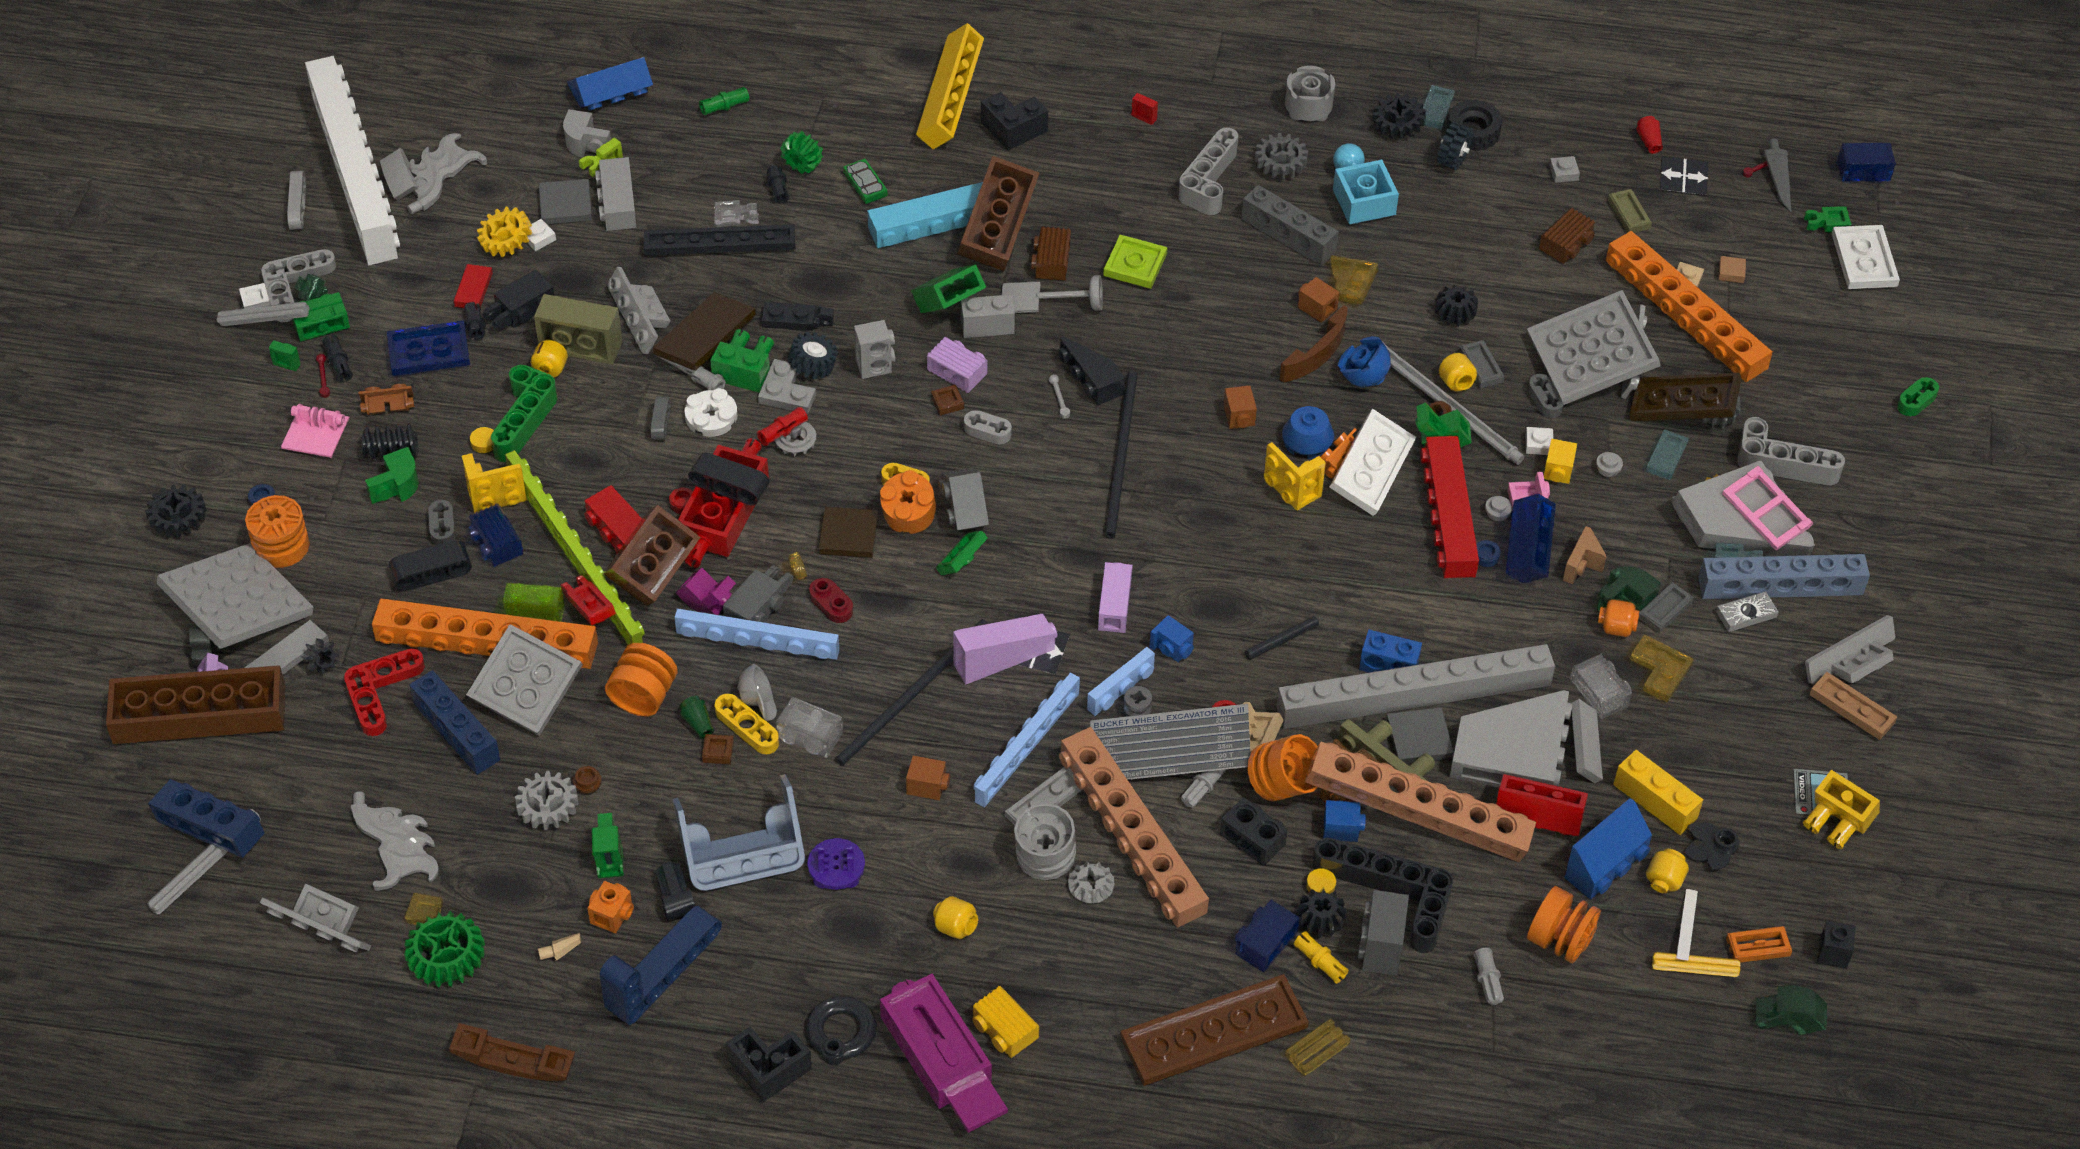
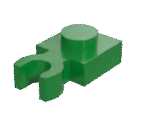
[1804,206,1851,232]

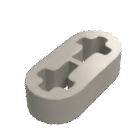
[964,410,1012,444]

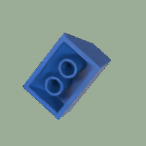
[567,57,653,110]
[1565,798,1652,899]

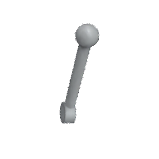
[1049,374,1070,419]

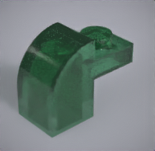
[1597,566,1661,611]
[1756,985,1827,1035]

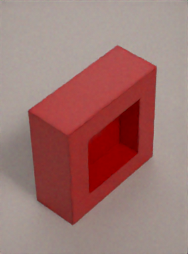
[1131,93,1158,125]

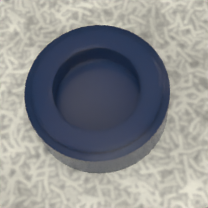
[248,484,276,506]
[1476,540,1501,567]

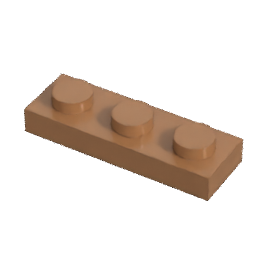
[1810,672,1897,740]

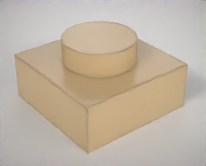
[1677,262,1704,287]

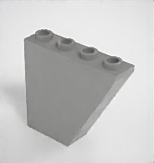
[1673,460,1815,556]
[1450,690,1572,787]

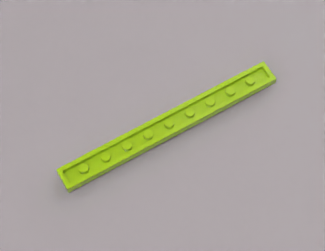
[505,450,645,645]

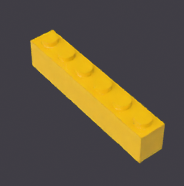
[916,23,984,149]

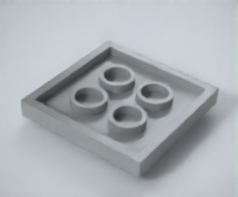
[466,624,583,736]

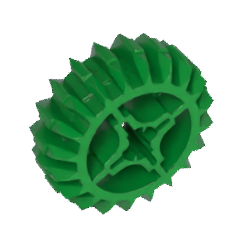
[404,911,485,988]

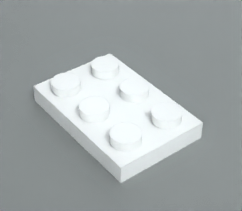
[1832,225,1900,289]

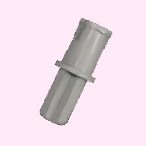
[1181,769,1226,808]
[1473,948,1504,1006]

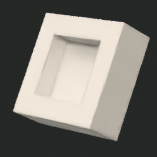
[527,219,556,251]
[239,283,270,308]
[1526,427,1553,455]

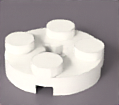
[685,388,738,437]

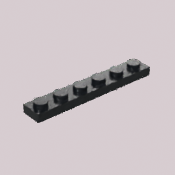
[644,224,796,256]

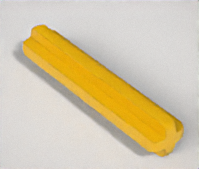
[1652,952,1740,977]

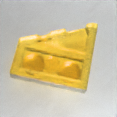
[1330,255,1378,305]

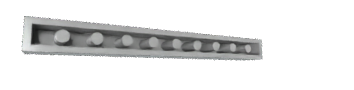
[1277,644,1555,729]

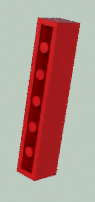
[1420,436,1479,578]

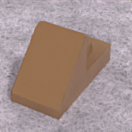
[1563,526,1606,584]

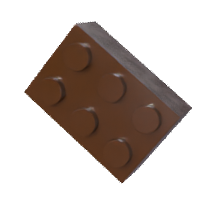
[603,504,701,606]

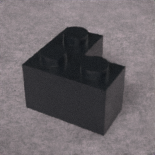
[981,92,1049,151]
[726,1027,812,1102]

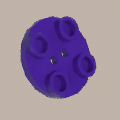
[807,838,865,890]

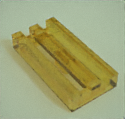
[1285,1019,1350,1076]

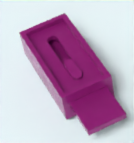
[880,974,1008,1133]

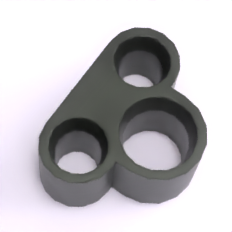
[189,625,216,667]

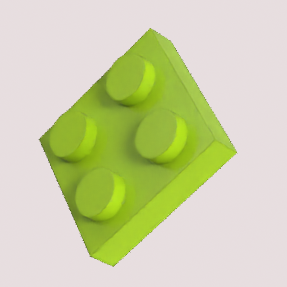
[1103,235,1167,289]

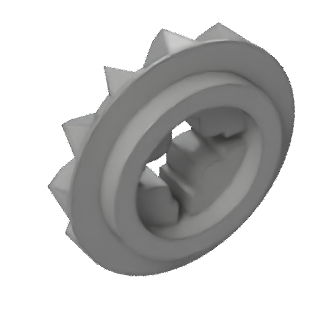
[775,422,817,456]
[1068,861,1114,903]

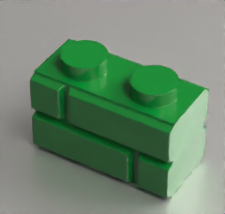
[292,292,350,342]

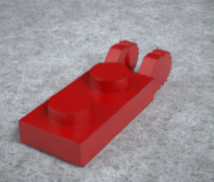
[561,575,616,625]

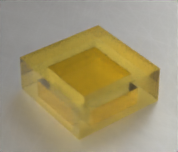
[405,893,443,925]

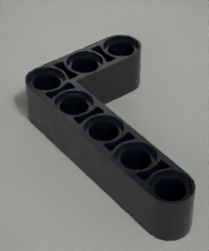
[1313,838,1453,953]

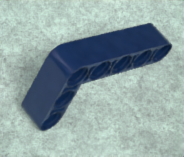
[600,906,722,1025]

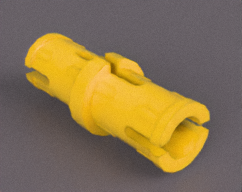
[1294,931,1349,984]

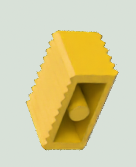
[972,986,1039,1058]

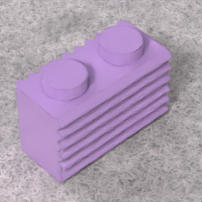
[927,337,987,393]

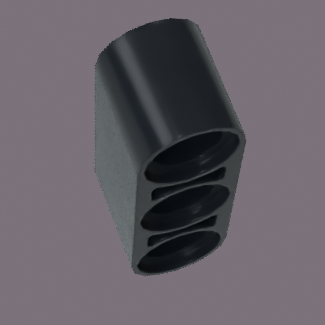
[688,452,770,505]
[388,540,472,591]

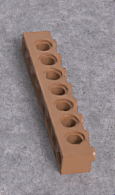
[1059,727,1209,928]
[1305,742,1536,862]

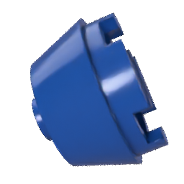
[1282,406,1334,459]

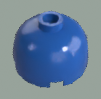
[1338,336,1391,387]

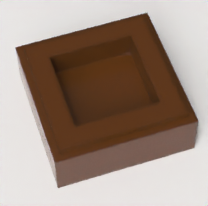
[931,385,964,416]
[702,734,734,765]

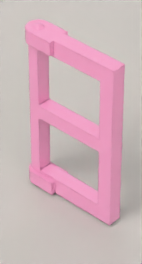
[1722,466,1813,551]

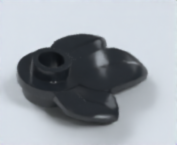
[1684,822,1740,870]

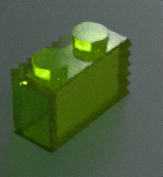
[503,583,564,622]

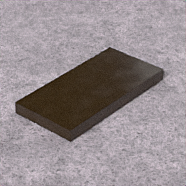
[653,292,756,371]
[1629,373,1742,421]

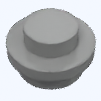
[1596,452,1623,477]
[1485,496,1512,521]

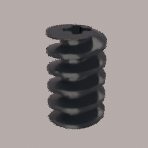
[362,423,419,459]

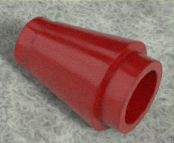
[1636,116,1663,154]

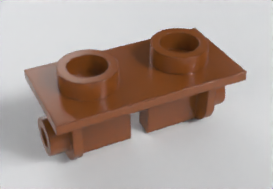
[358,384,414,415]

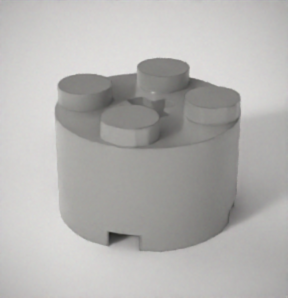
[1285,66,1335,121]

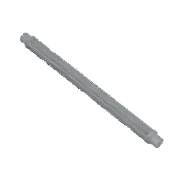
[1382,341,1525,465]

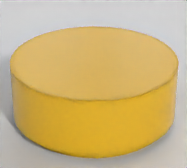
[470,427,494,453]
[1306,868,1336,894]

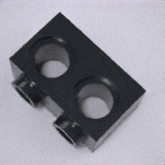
[1220,797,1288,866]

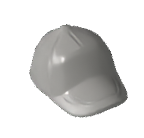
[738,664,777,721]

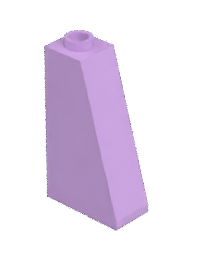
[953,614,1057,685]

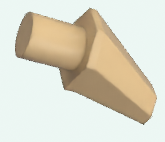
[538,933,581,960]

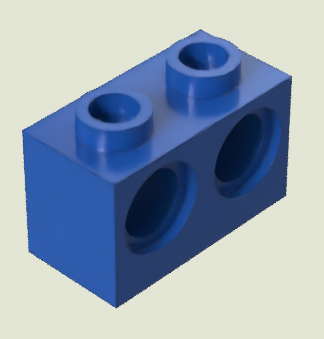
[1359,630,1422,673]

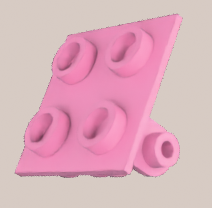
[281,404,349,458]

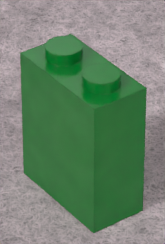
[911,264,986,313]

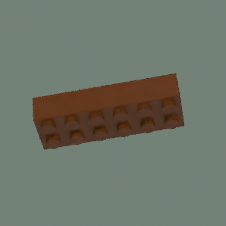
[106,665,286,744]

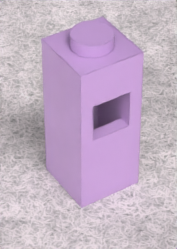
[1098,562,1132,633]

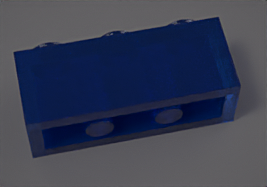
[1506,493,1556,583]

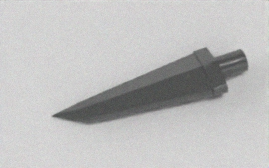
[1763,139,1791,212]

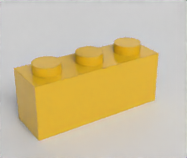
[1613,750,1703,835]

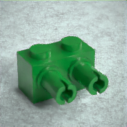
[711,329,774,393]

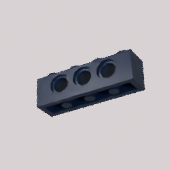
[409,670,500,775]
[148,779,265,858]

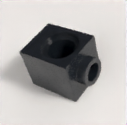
[1817,921,1856,969]

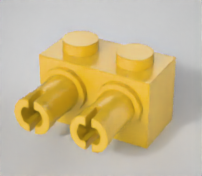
[1803,770,1880,849]

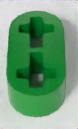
[1897,377,1939,417]

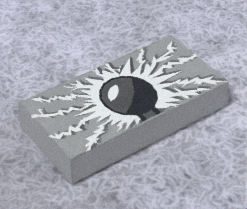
[1716,591,1779,632]

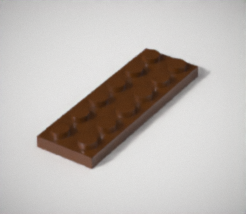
[1120,974,1309,1086]

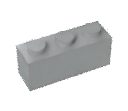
[595,157,637,231]

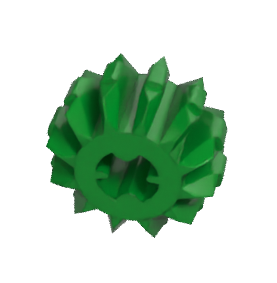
[780,131,823,174]

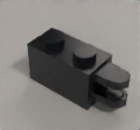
[482,269,555,331]

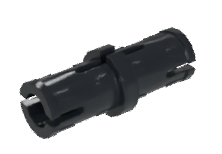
[322,334,353,382]

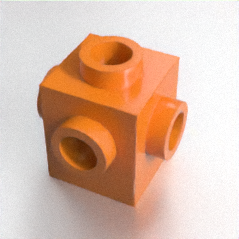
[587,881,634,934]

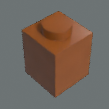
[1298,277,1339,323]
[1223,385,1257,429]
[906,756,950,800]

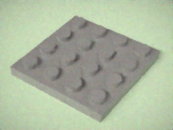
[1527,290,1661,405]
[157,543,314,649]

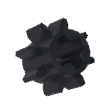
[302,638,339,674]

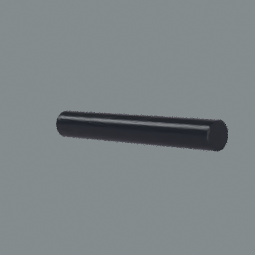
[1245,616,1319,660]

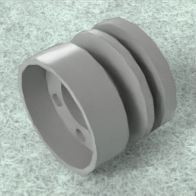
[1014,803,1076,880]

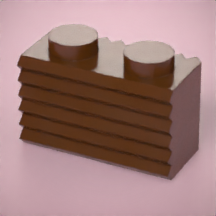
[1539,208,1595,264]
[1031,226,1071,280]

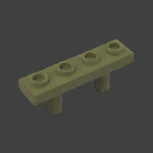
[1338,719,1435,803]

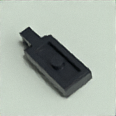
[762,302,834,331]

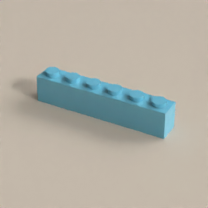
[867,182,983,248]

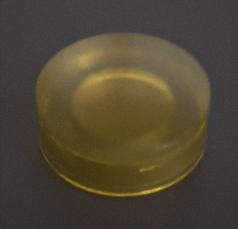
[788,552,807,580]

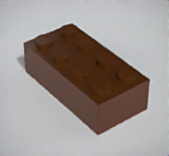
[957,156,1040,271]

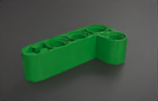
[491,365,557,462]

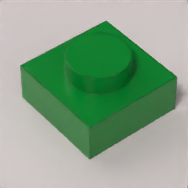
[269,340,301,372]

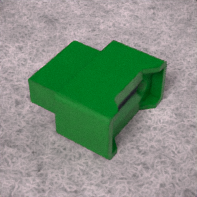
[592,813,624,878]

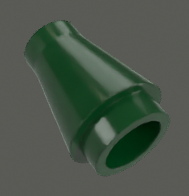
[679,696,714,739]

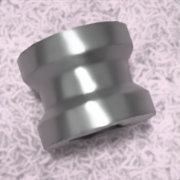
[1124,686,1152,717]

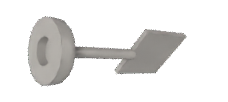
[1002,275,1103,313]

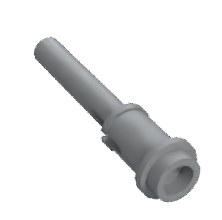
[657,356,725,390]

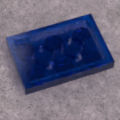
[387,320,470,376]

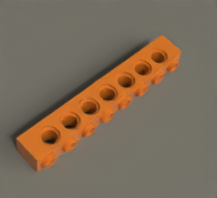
[1605,231,1773,382]
[372,598,598,669]

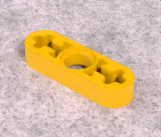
[715,694,779,754]

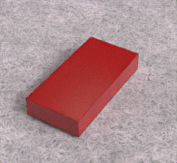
[454,264,493,308]

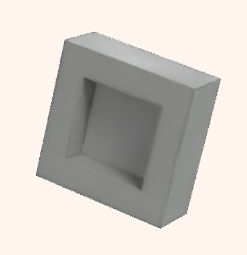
[1549,156,1580,183]

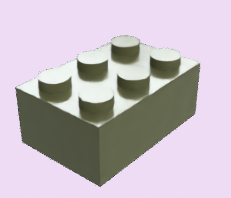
[534,294,622,365]

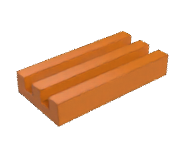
[1726,926,1792,963]

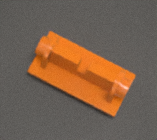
[1321,428,1357,478]

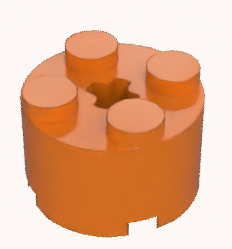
[880,470,936,534]

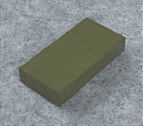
[1608,189,1652,233]

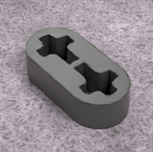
[1528,374,1563,418]
[651,396,671,440]
[428,500,456,545]

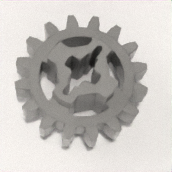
[515,771,579,830]

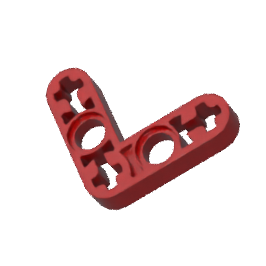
[344,649,425,736]

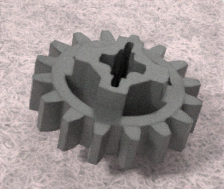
[1255,133,1308,179]

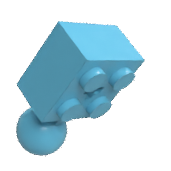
[1333,144,1399,224]

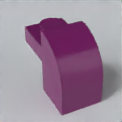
[675,568,736,615]

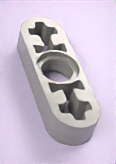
[287,171,306,230]

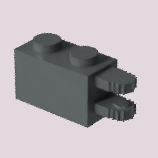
[723,565,794,623]

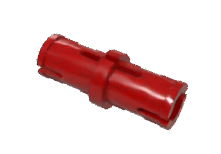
[757,407,808,446]

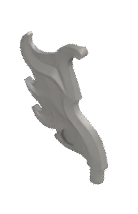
[407,133,487,215]
[351,792,439,891]

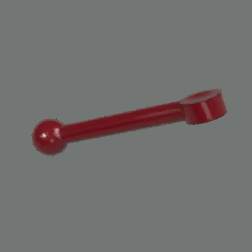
[1743,161,1768,178]
[316,354,330,398]

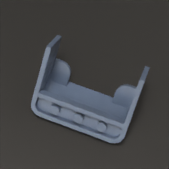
[672,774,805,890]

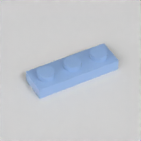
[1087,647,1155,716]

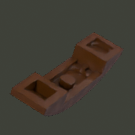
[1280,305,1348,383]
[449,1023,575,1081]

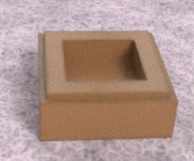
[1718,256,1746,283]

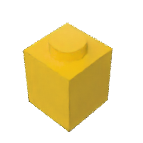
[1544,438,1577,484]

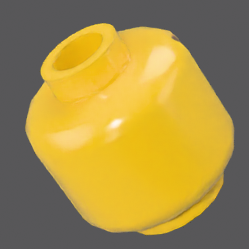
[530,340,568,378]
[1439,353,1477,391]
[1646,849,1689,894]
[933,896,978,939]

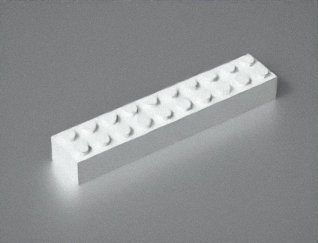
[305,56,400,266]

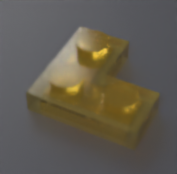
[1631,634,1694,703]

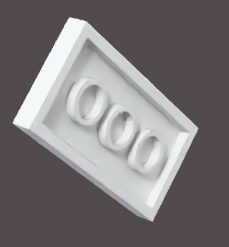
[1329,409,1416,516]

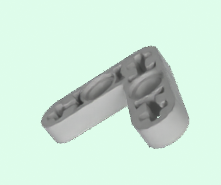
[261,249,336,322]

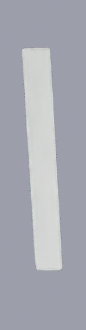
[1677,889,1698,961]

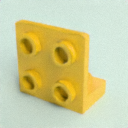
[1264,442,1326,511]
[462,453,527,513]

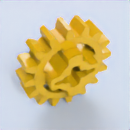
[477,207,532,257]

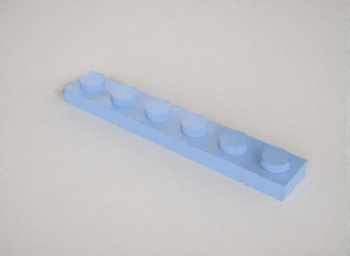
[675,609,839,660]
[974,673,1080,808]

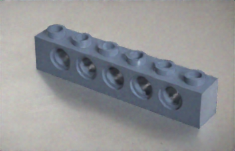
[1698,554,1870,599]

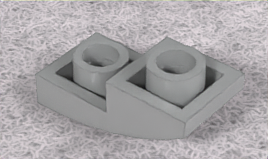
[380,148,419,200]

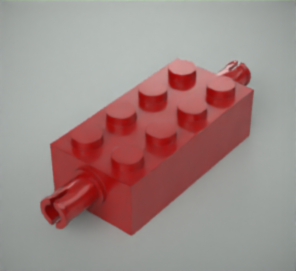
[678,438,769,568]

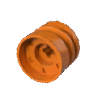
[245,495,310,568]
[605,643,678,717]
[1248,734,1318,802]
[1527,886,1601,964]

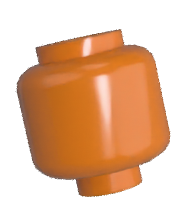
[1598,600,1640,637]

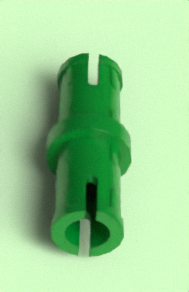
[699,87,749,116]

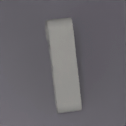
[1178,128,1238,215]
[1737,417,1845,485]

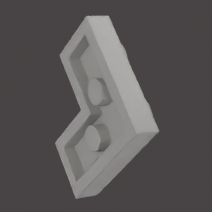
[758,359,816,414]

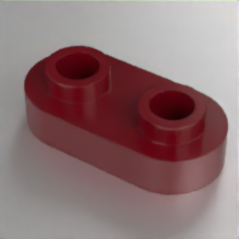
[809,578,853,623]

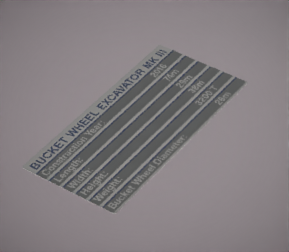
[1090,704,1251,780]

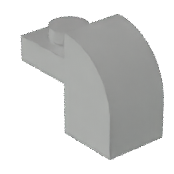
[563,109,611,158]

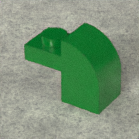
[1415,403,1472,448]
[365,447,419,504]

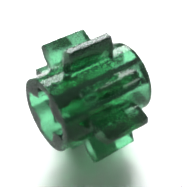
[295,273,329,301]

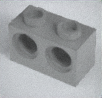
[854,320,895,379]

